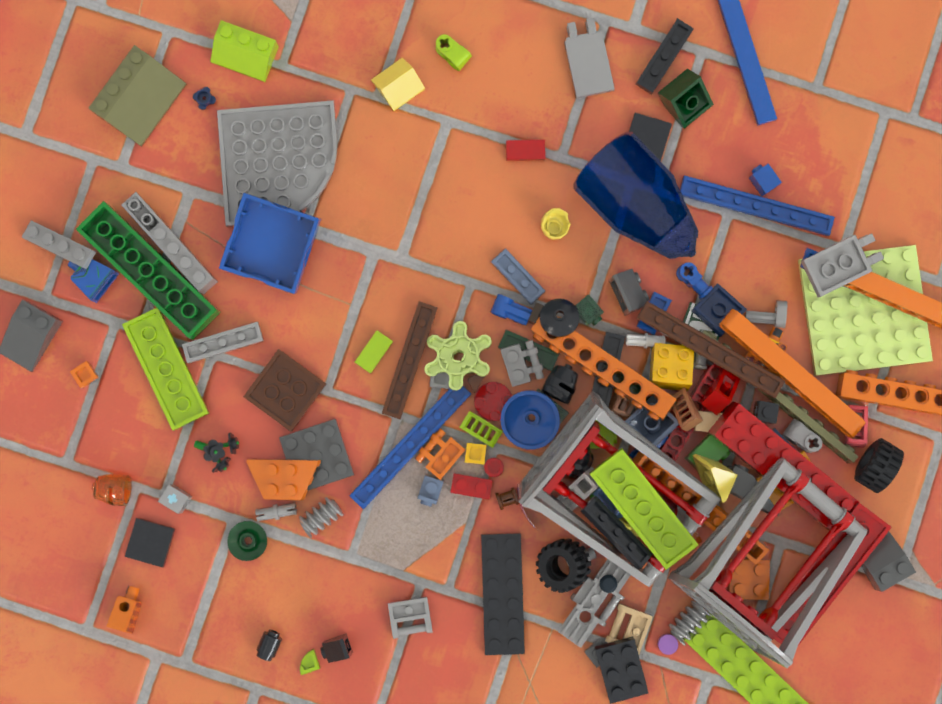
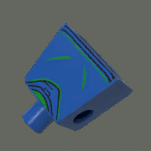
[68,259,119,303]

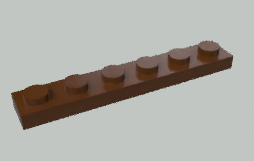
[382,301,438,420]

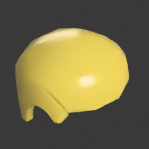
[541,208,571,240]

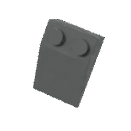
[0,300,63,372]
[727,464,779,516]
[861,531,916,592]

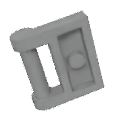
[388,597,433,639]

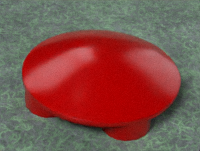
[474,382,512,421]

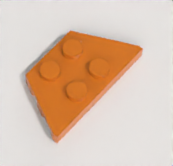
[247,459,321,500]

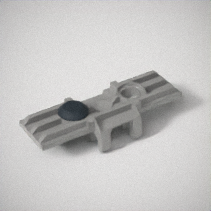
[558,559,631,648]

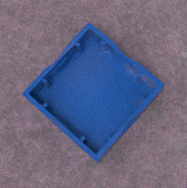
[219,193,321,294]

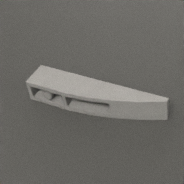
[122,192,218,295]

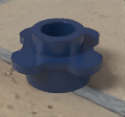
[193,87,216,110]

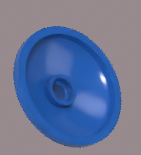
[500,390,560,450]

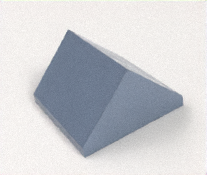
[625,396,679,446]

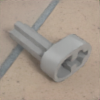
[745,300,787,328]

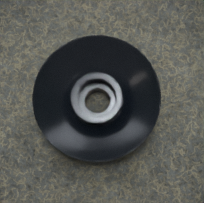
[540,299,579,337]

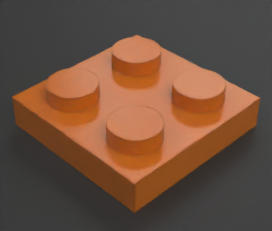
[728,558,770,600]

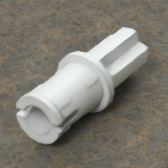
[625,333,666,349]

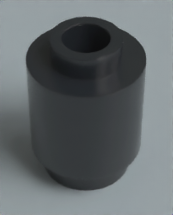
[256,629,282,661]

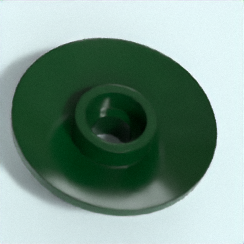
[227,521,267,561]

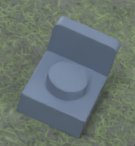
[417,475,444,507]

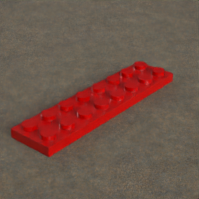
[774,502,892,645]

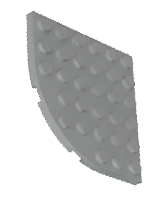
[217,100,337,227]

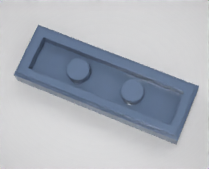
[491,248,545,304]

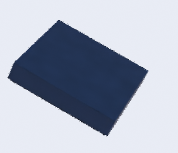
[692,283,747,337]

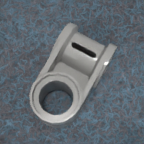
[782,419,822,453]

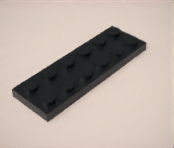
[481,533,525,655]

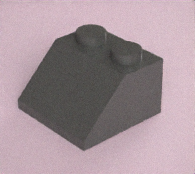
[609,269,649,316]

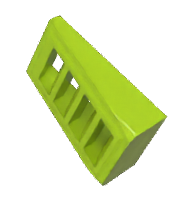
[459,411,503,448]

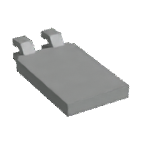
[564,18,615,99]
[801,233,884,297]

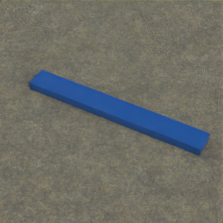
[717,0,777,126]
[678,175,835,236]
[349,386,471,509]

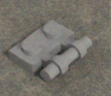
[500,340,544,387]

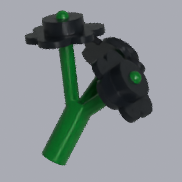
[194,432,239,473]

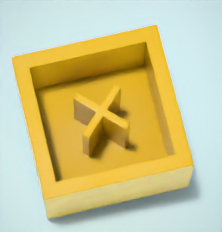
[649,343,694,391]

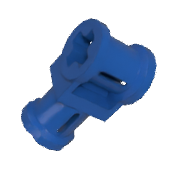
[676,262,713,300]

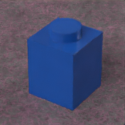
[749,163,782,197]

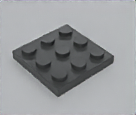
[279,419,354,490]

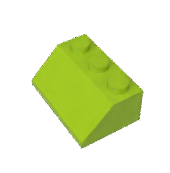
[210,20,279,82]

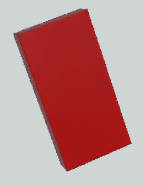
[506,140,546,161]

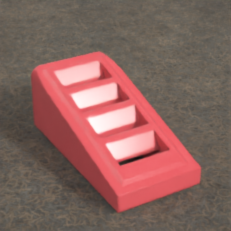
[844,404,868,448]

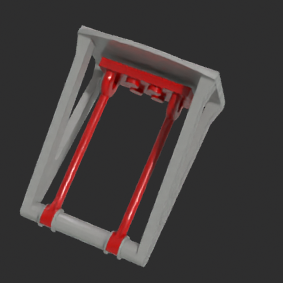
[519,391,721,587]
[668,458,867,669]

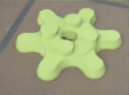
[424,321,492,391]

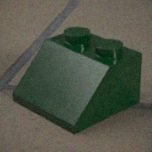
[658,68,714,129]

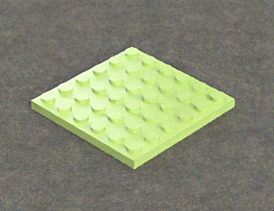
[798,245,933,376]

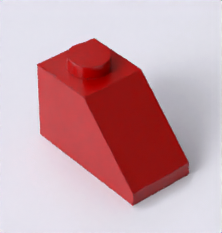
[701,369,740,415]

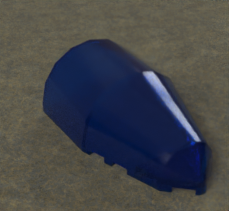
[573,132,698,259]

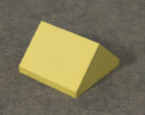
[371,58,425,111]
[692,454,737,503]

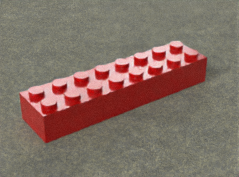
[708,401,860,530]

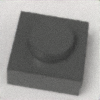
[584,639,603,668]

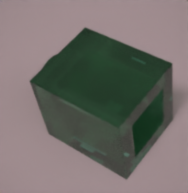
[575,294,604,327]

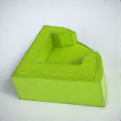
[300,649,320,675]

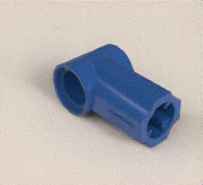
[490,294,532,326]

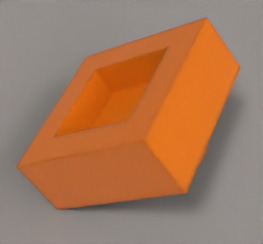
[70,361,99,388]

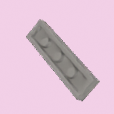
[22,220,96,270]
[182,322,264,364]

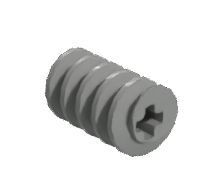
[299,497,344,538]
[669,600,712,646]

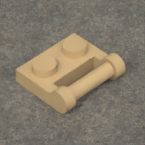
[605,603,653,654]

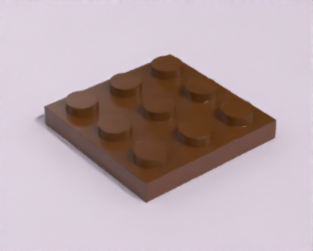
[243,349,327,432]

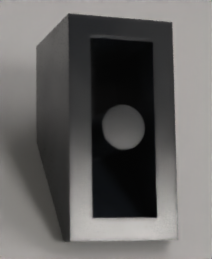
[320,633,353,663]

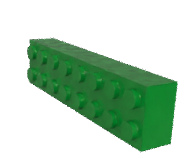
[76,201,221,340]

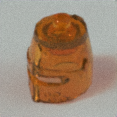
[92,474,132,506]

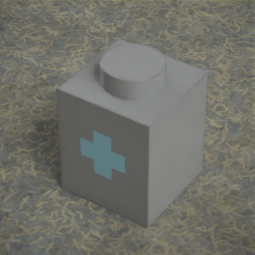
[158,484,193,514]

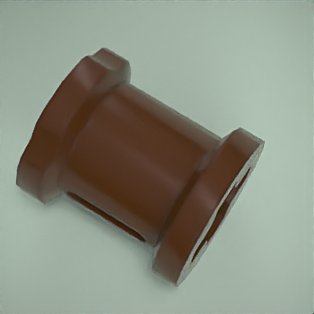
[495,487,519,510]

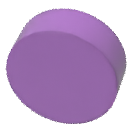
[657,634,678,655]

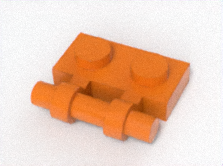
[415,428,466,480]

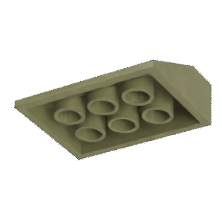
[89,45,187,147]

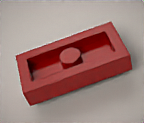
[450,473,493,500]

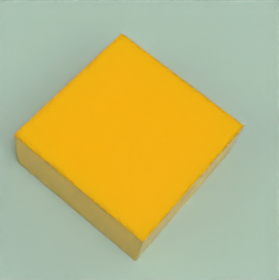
[465,443,486,464]

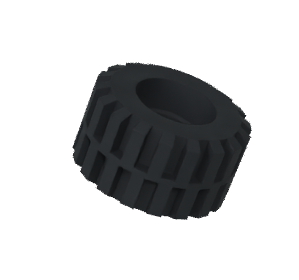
[854,438,904,493]
[536,539,591,593]

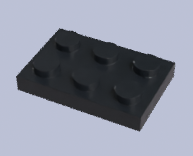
[595,636,649,704]

